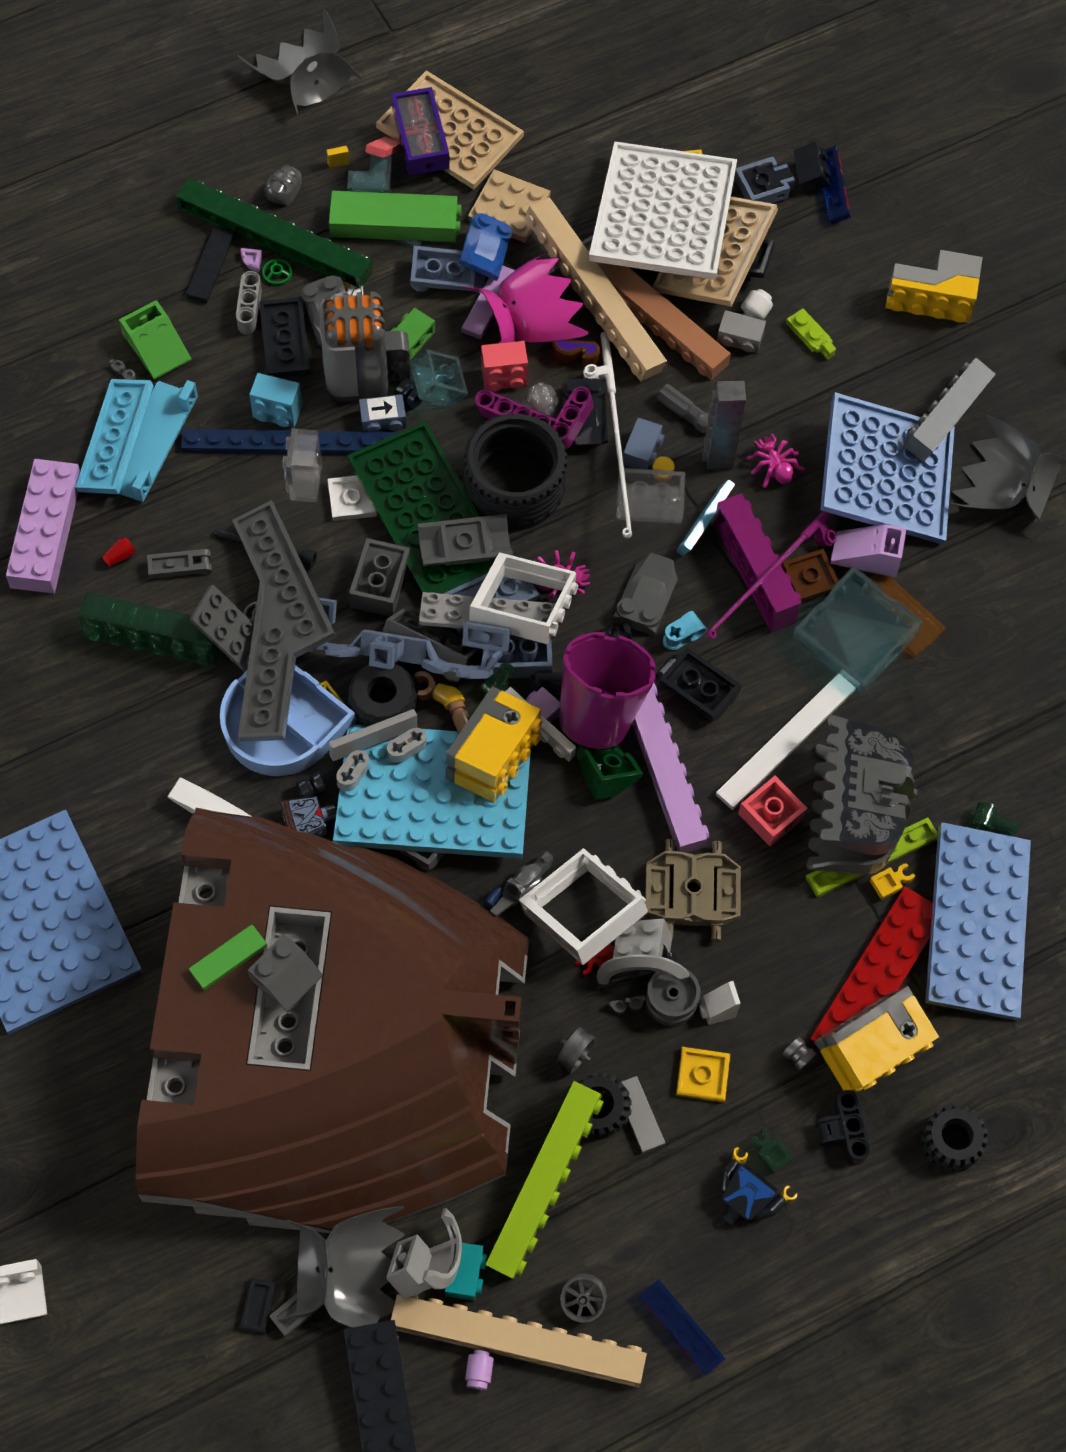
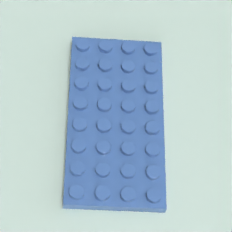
[925,822,1031,1021]

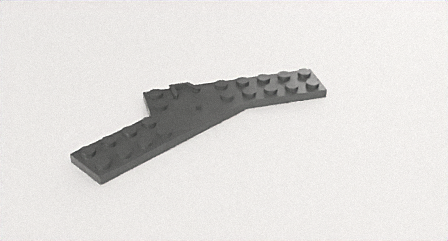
[232,500,337,742]

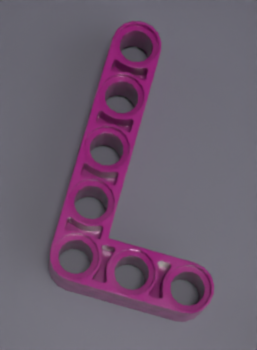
[475,387,593,449]

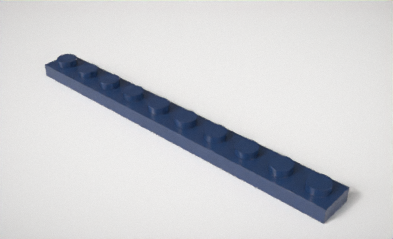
[181,429,399,455]

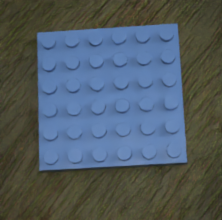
[820,392,955,544]

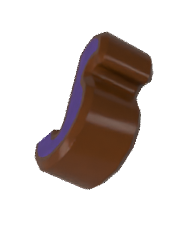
[551,340,600,367]

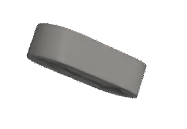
[387,728,427,763]
[336,750,369,791]

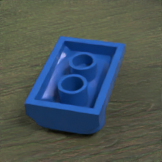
[459,213,513,281]

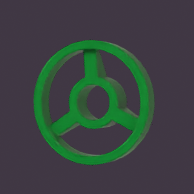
[262,259,292,286]

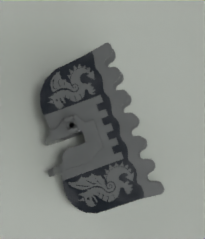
[806,715,918,875]

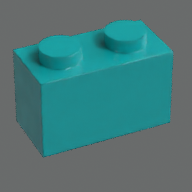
[445,1243,487,1301]

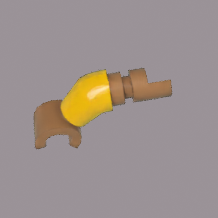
[414,671,470,733]

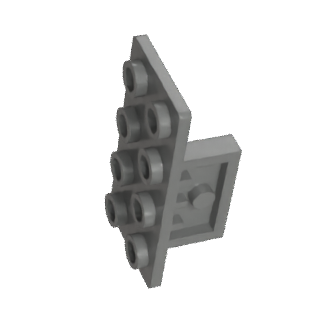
[190,585,254,672]

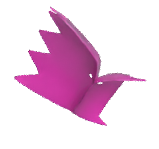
[461,253,588,344]

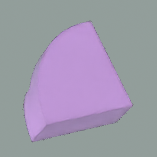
[241,248,262,272]

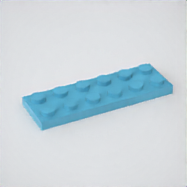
[75,379,153,494]

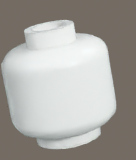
[741,289,773,320]

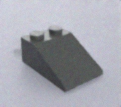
[349,538,410,617]

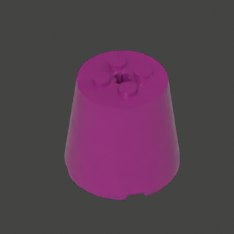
[559,632,656,749]

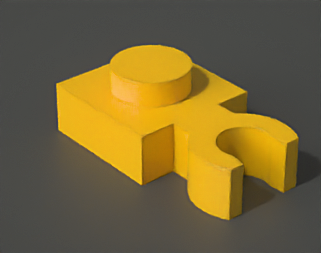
[869,863,915,900]

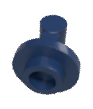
[482,886,503,911]

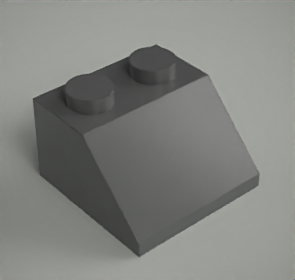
[248,934,323,1013]

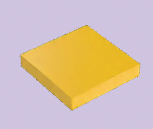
[676,1047,730,1103]

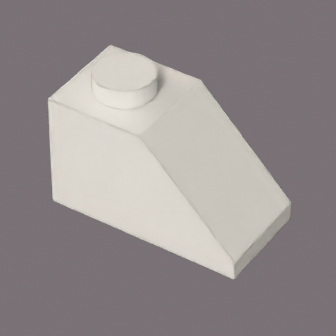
[699,981,741,1025]

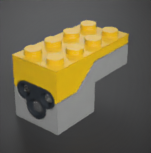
[885,250,983,323]

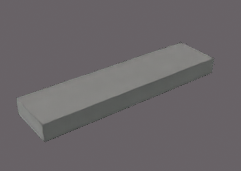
[329,709,417,761]

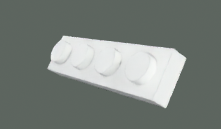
[505,687,576,762]

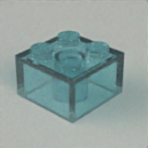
[410,349,468,407]

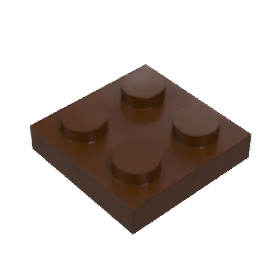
[782,549,841,602]

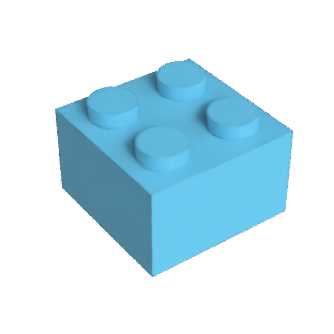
[249,373,302,428]

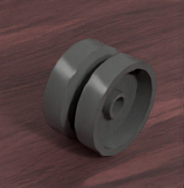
[645,969,700,1026]

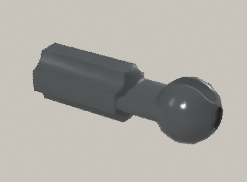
[657,384,710,434]

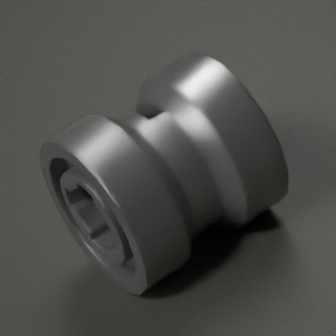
[783,1037,817,1071]

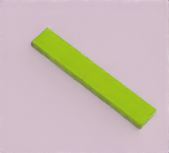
[806,817,938,898]

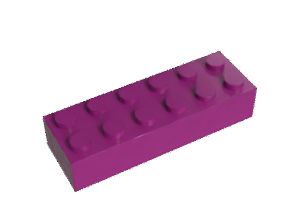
[714,493,802,633]

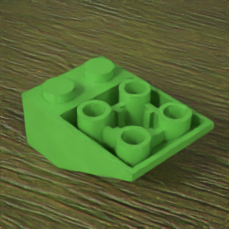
[119,300,192,380]

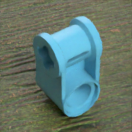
[663,611,707,651]

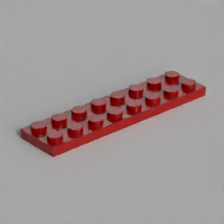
[809,887,933,1045]

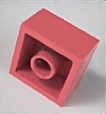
[481,341,528,391]
[738,776,807,847]

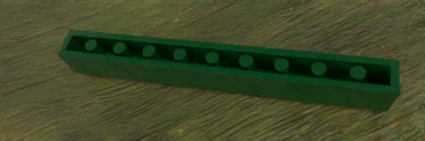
[176,178,373,288]

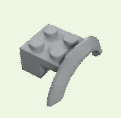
[596,919,689,985]
[386,1208,462,1298]

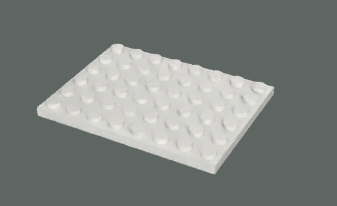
[589,142,737,280]

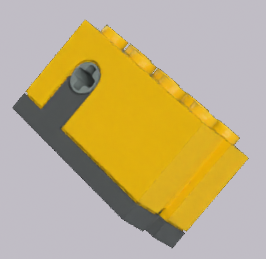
[445,686,543,803]
[814,986,939,1093]

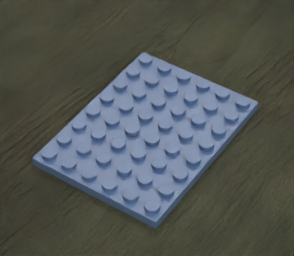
[0,810,143,1035]

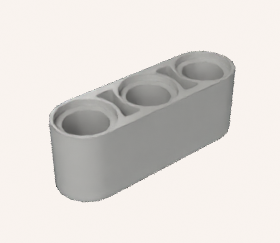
[236,271,262,335]

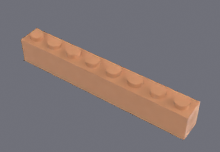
[596,262,731,380]

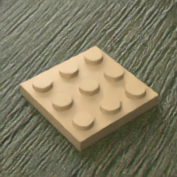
[468,170,551,243]

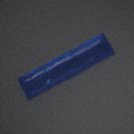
[823,146,851,225]
[639,1279,726,1376]

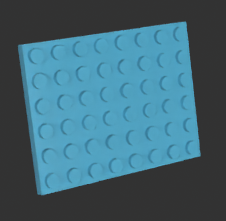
[333,724,531,859]

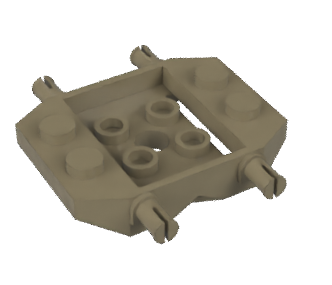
[645,839,741,942]

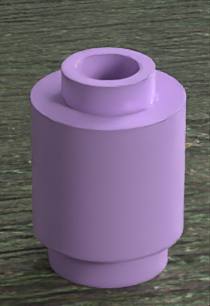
[465,1350,494,1390]

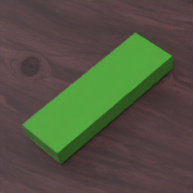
[189,925,267,991]

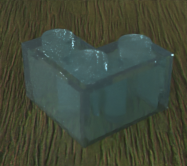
[347,155,392,193]

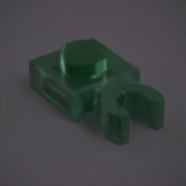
[750,1127,794,1174]

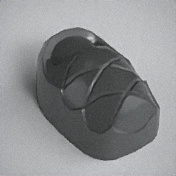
[264,165,302,206]

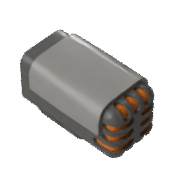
[319,291,411,402]

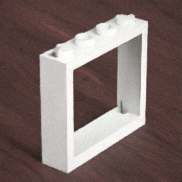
[469,552,578,644]
[519,848,648,965]

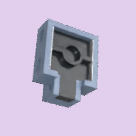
[734,157,795,204]

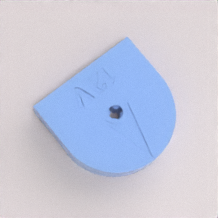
[220,665,357,776]

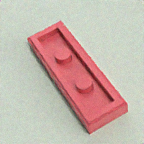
[365,136,402,158]

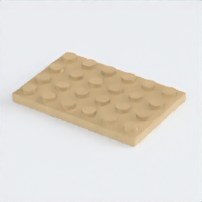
[376,70,524,190]
[653,197,778,307]

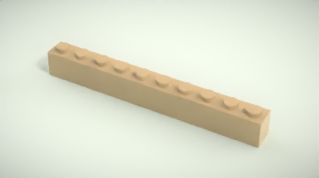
[524,197,667,382]
[391,1294,647,1388]

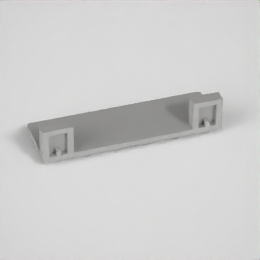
[419,592,556,636]

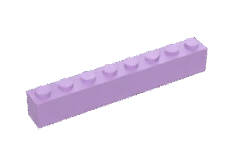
[632,683,709,853]

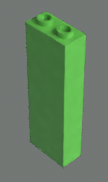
[329,191,461,242]

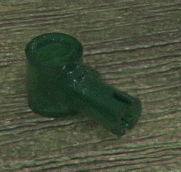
[480,662,514,695]
[971,802,1020,836]

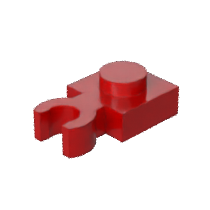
[575,943,614,977]

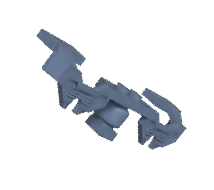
[309,598,510,679]

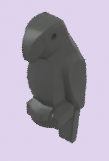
[489,851,553,917]

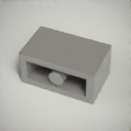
[717,310,766,353]

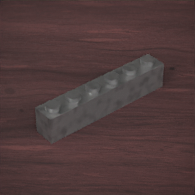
[702,381,746,470]

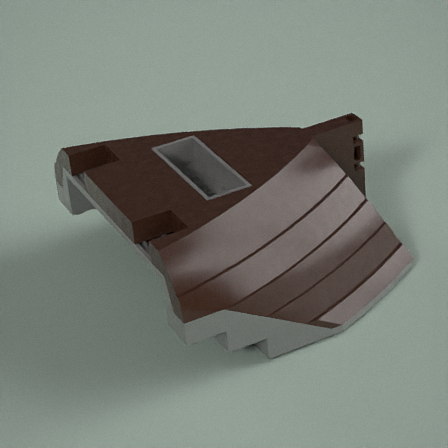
[135,807,529,1233]

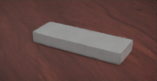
[622,1076,665,1154]

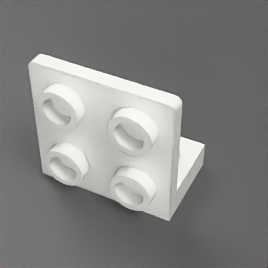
[0,1259,47,1325]

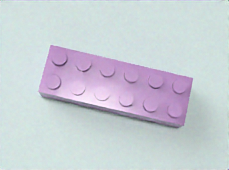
[6,459,80,594]

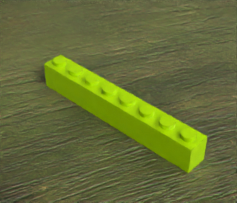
[486,1081,604,1279]

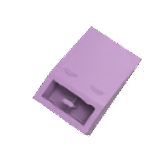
[830,524,906,577]

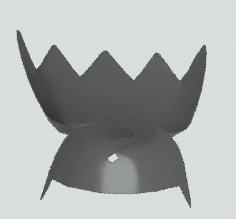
[237,9,364,116]
[950,415,1066,531]
[282,1207,404,1338]

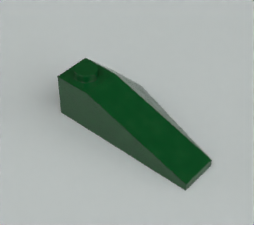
[570,739,643,800]

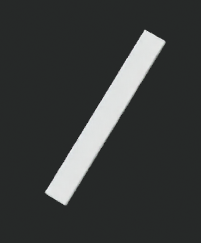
[716,674,856,810]

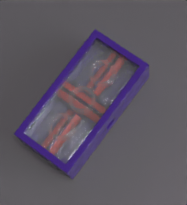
[391,87,450,176]

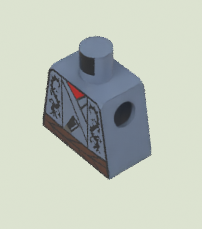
[279,796,337,837]

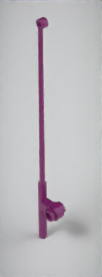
[706,511,836,639]

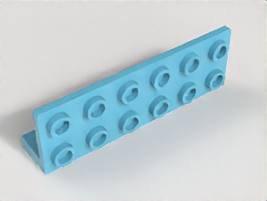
[119,380,198,502]

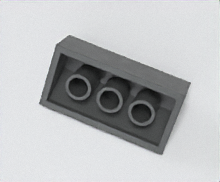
[382,608,482,682]

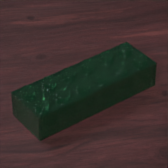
[78,592,220,665]

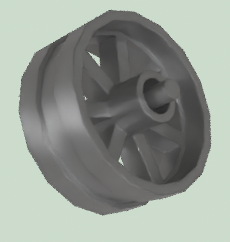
[556,1027,596,1074]
[560,1273,607,1323]

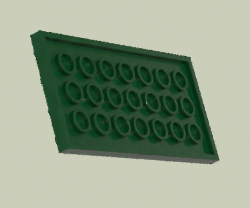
[347,421,496,594]

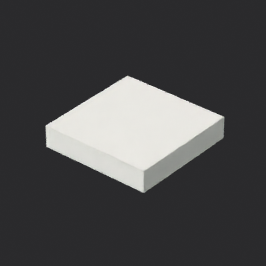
[328,476,377,521]

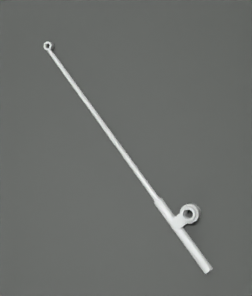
[583,332,632,538]

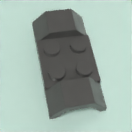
[418,514,513,566]

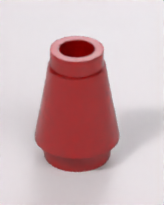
[102,536,136,567]

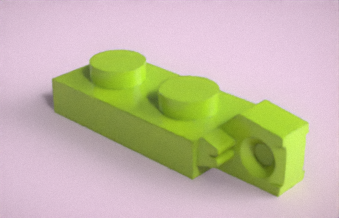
[786,308,836,360]

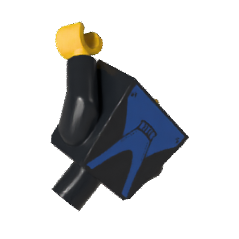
[720,1147,797,1226]

